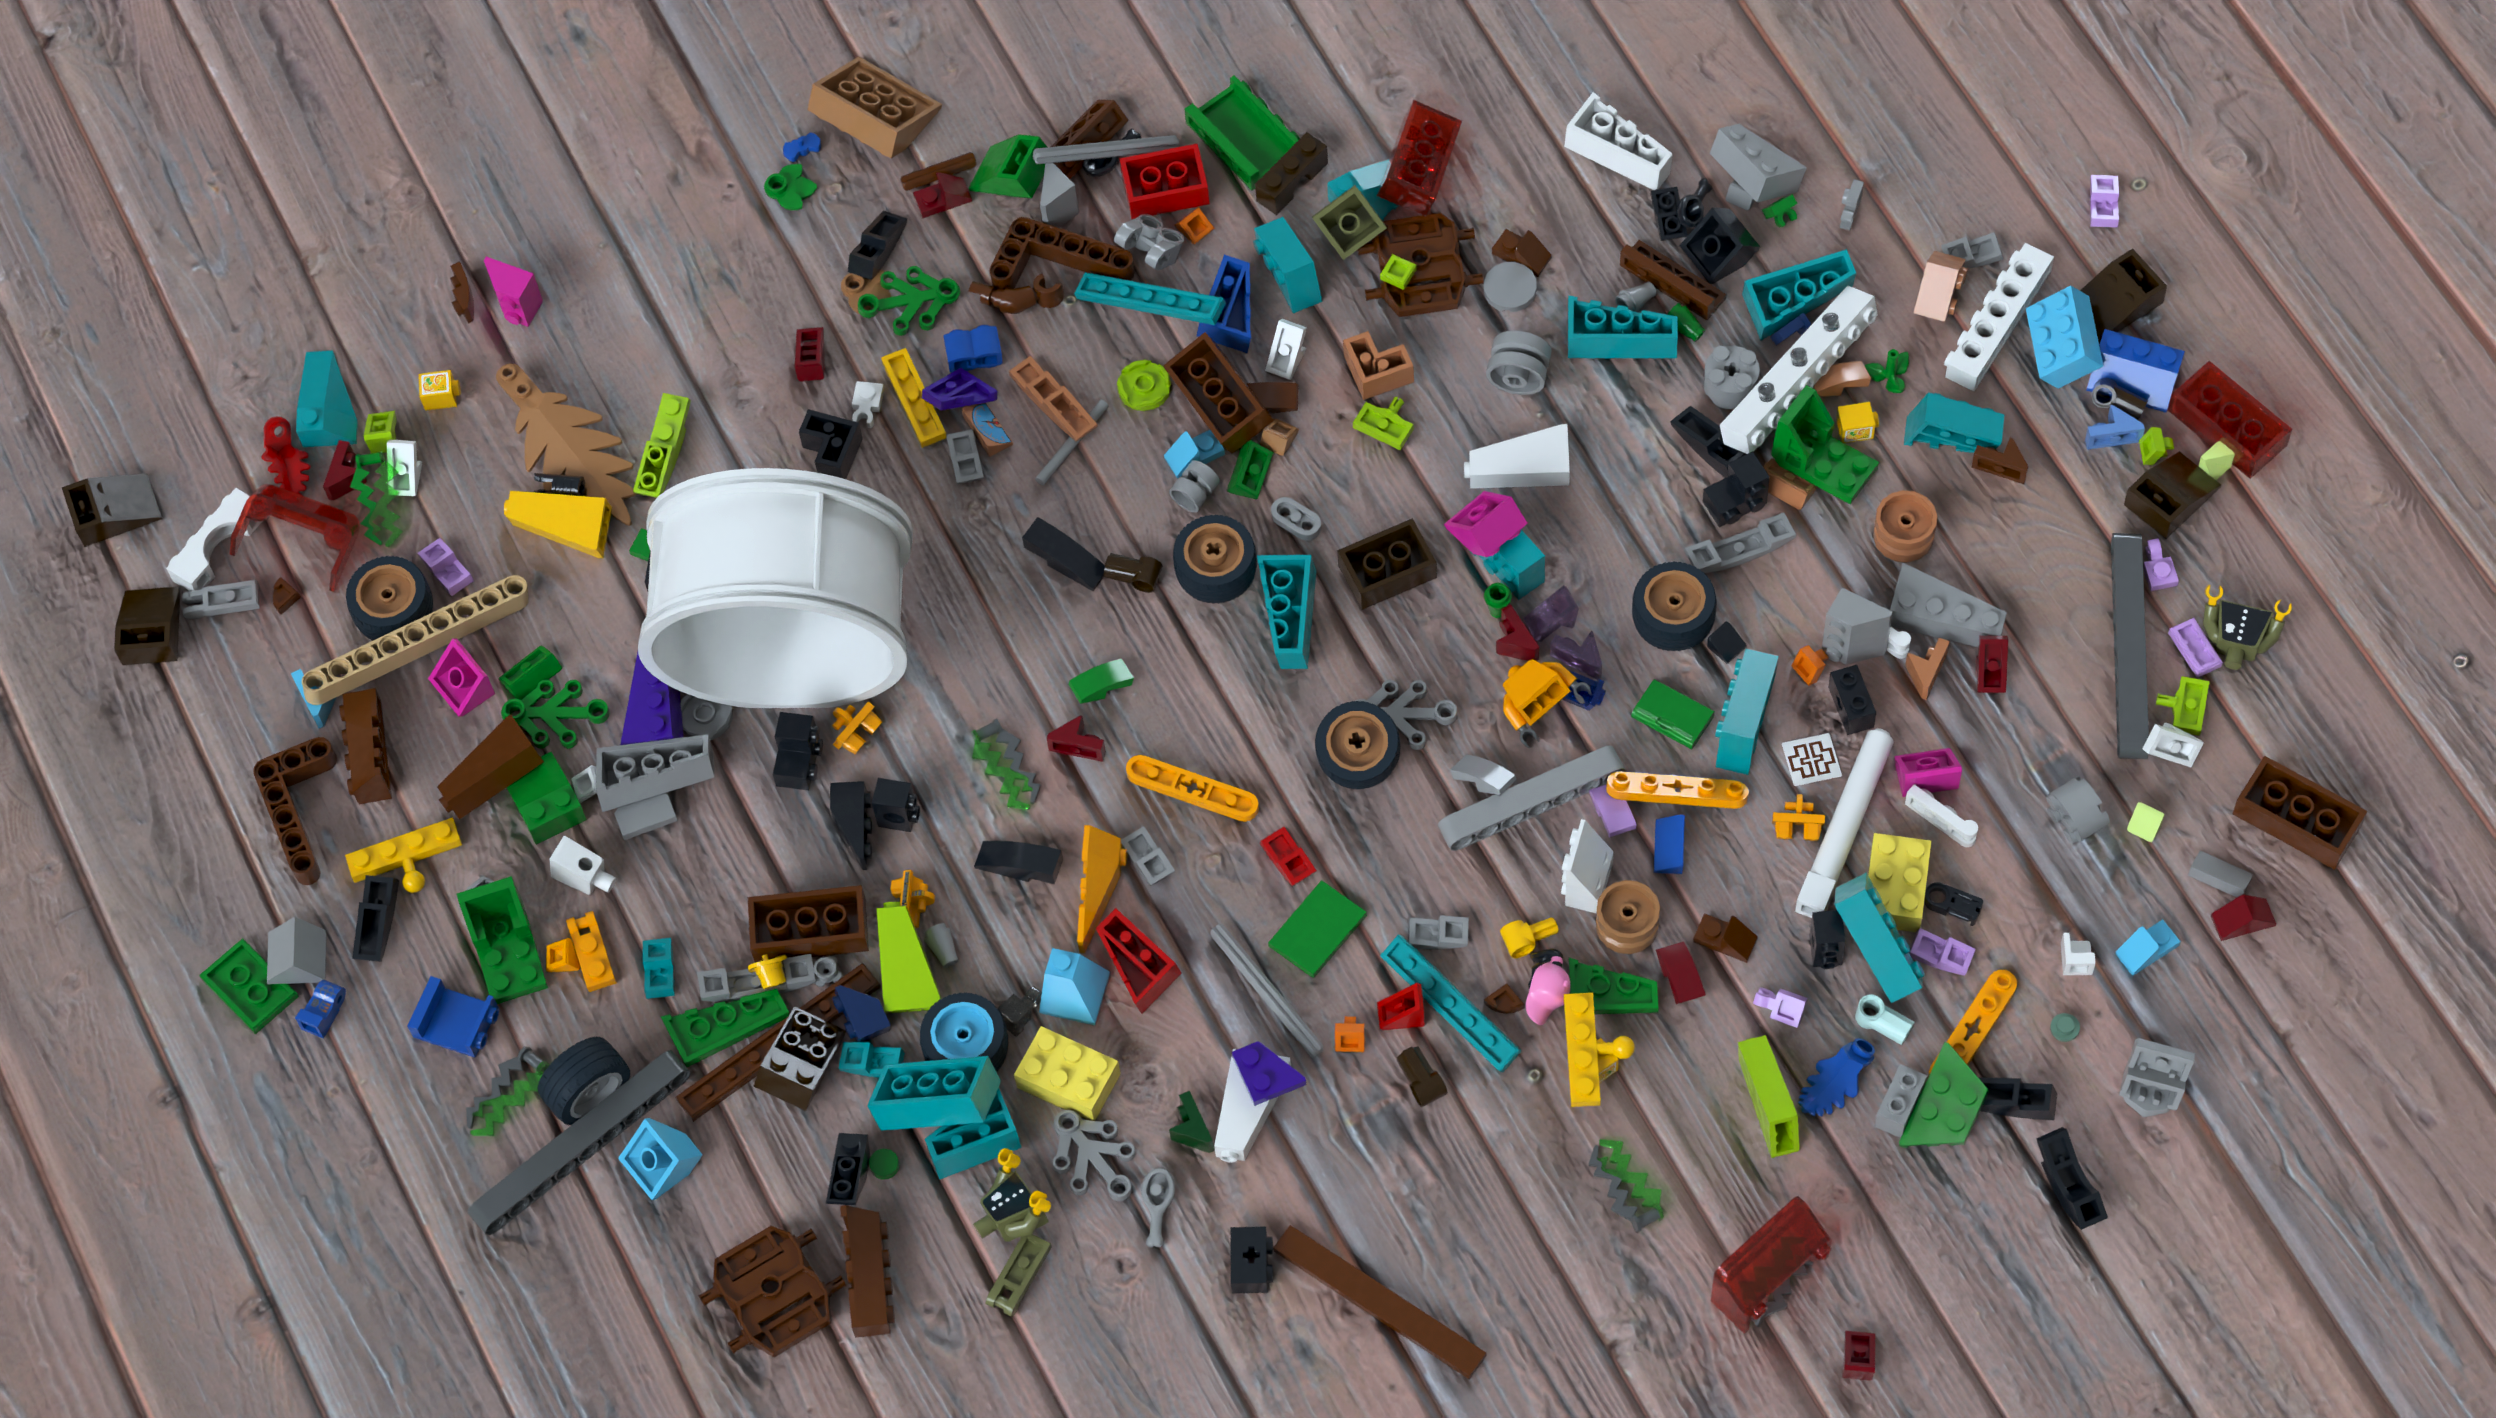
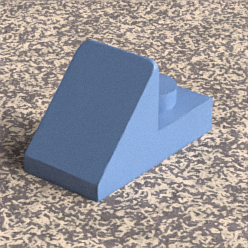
[2085,405,2145,450]

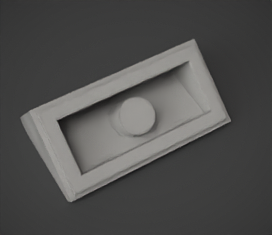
[2188,851,2254,897]

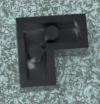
[799,409,863,479]
[1702,451,1770,527]
[773,712,823,791]

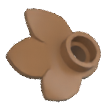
[841,270,891,314]

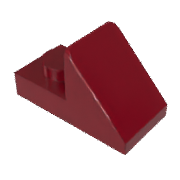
[913,173,972,218]
[323,440,367,501]
[1496,604,1539,661]
[1976,635,2008,693]
[1047,715,1106,762]
[1842,1331,1875,1381]

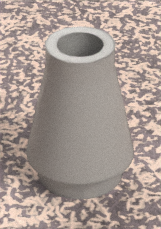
[1615,282,1656,312]
[924,923,959,968]

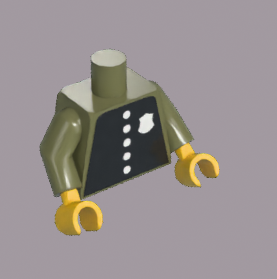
[2203,584,2292,670]
[973,1148,1051,1242]

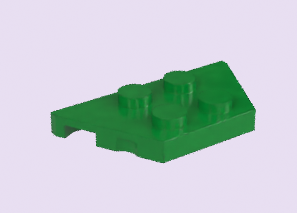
[1898,1042,1989,1148]

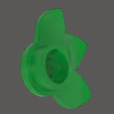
[764,164,817,210]

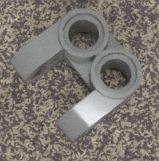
[1114,214,1184,271]

